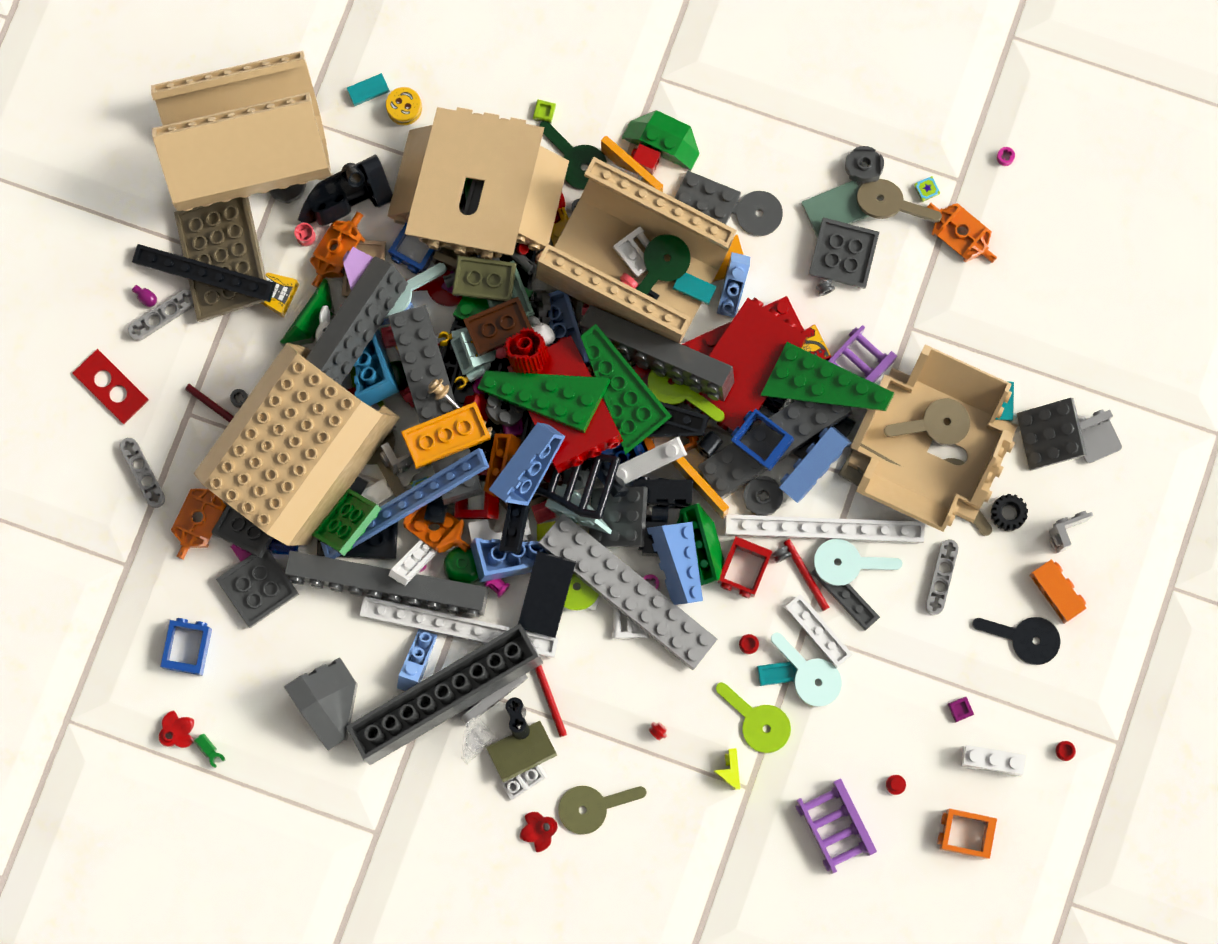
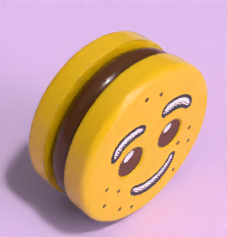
[386,87,422,125]

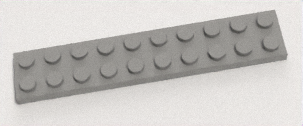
[538,514,718,670]

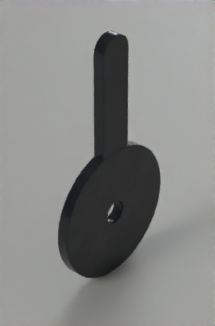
[972,617,1061,665]

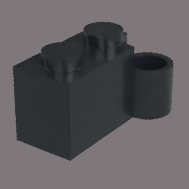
[638,506,668,557]

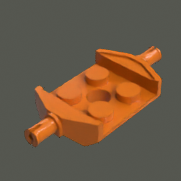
[927,202,997,263]
[309,211,365,288]
[171,488,227,560]
[403,504,470,553]

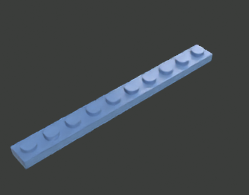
[320,448,489,559]

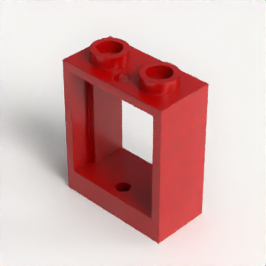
[454,468,499,519]
[717,536,773,599]

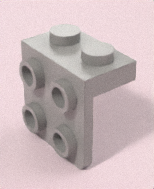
[1079,409,1122,464]
[380,442,413,474]
[1049,510,1094,553]

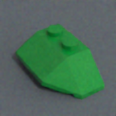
[622,110,700,171]
[280,278,335,347]
[676,503,724,586]

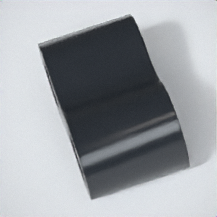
[695,431,723,459]
[505,697,530,740]

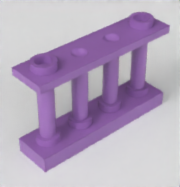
[828,324,897,408]
[795,778,877,874]

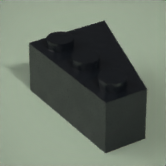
[647,402,709,438]
[633,477,693,509]

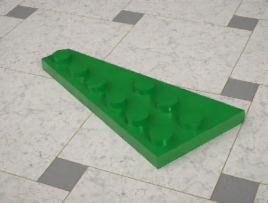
[580,324,672,455]
[761,342,895,411]
[477,371,610,433]

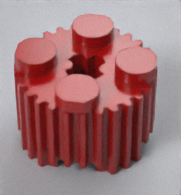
[504,327,548,374]

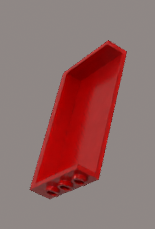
[684,297,808,431]
[507,336,623,473]

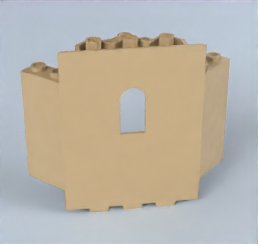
[387,107,569,260]
[848,344,1018,532]

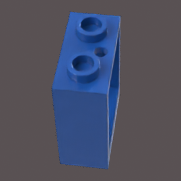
[388,223,440,274]
[731,409,794,471]
[160,618,212,676]

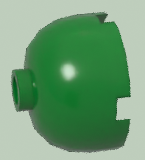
[443,547,479,584]

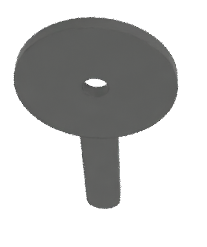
[733,191,783,236]

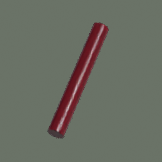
[185,384,234,423]

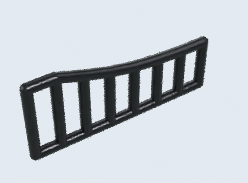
[479,454,620,519]

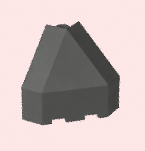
[284,657,358,751]

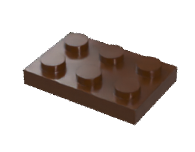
[463,297,532,356]

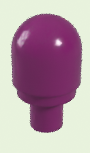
[132,285,157,307]

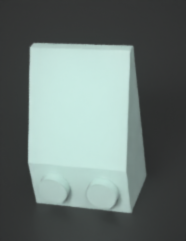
[545,484,612,534]

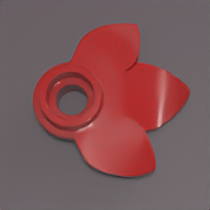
[159,710,194,748]
[520,812,558,852]

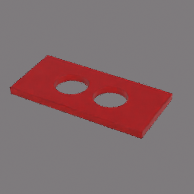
[72,349,149,424]

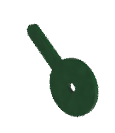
[539,121,607,190]
[636,234,691,295]

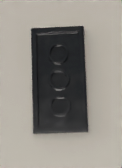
[317,522,398,560]
[518,551,576,638]

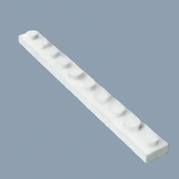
[725,514,925,543]
[360,596,559,658]

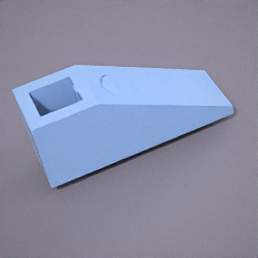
[717,252,751,318]
[397,629,438,691]

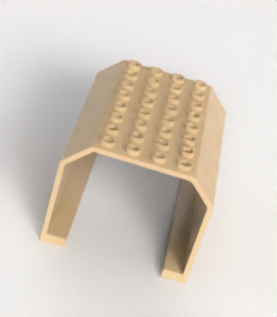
[151,51,332,211]
[536,157,737,343]
[193,343,400,546]

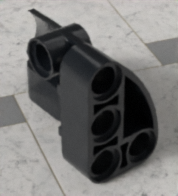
[297,154,393,226]

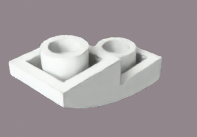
[501,765,548,800]

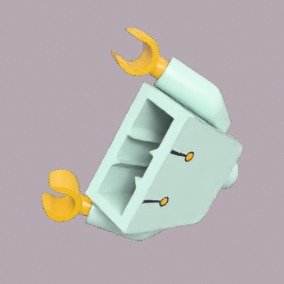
[438,327,497,390]

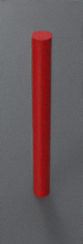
[783,539,830,611]
[535,665,567,738]

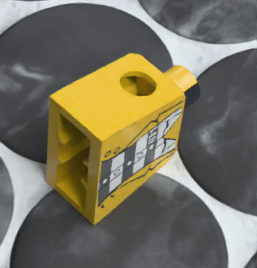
[261,273,299,317]

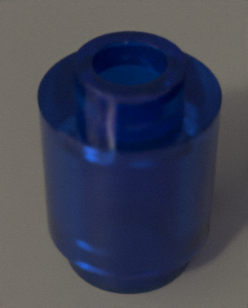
[269,538,299,555]

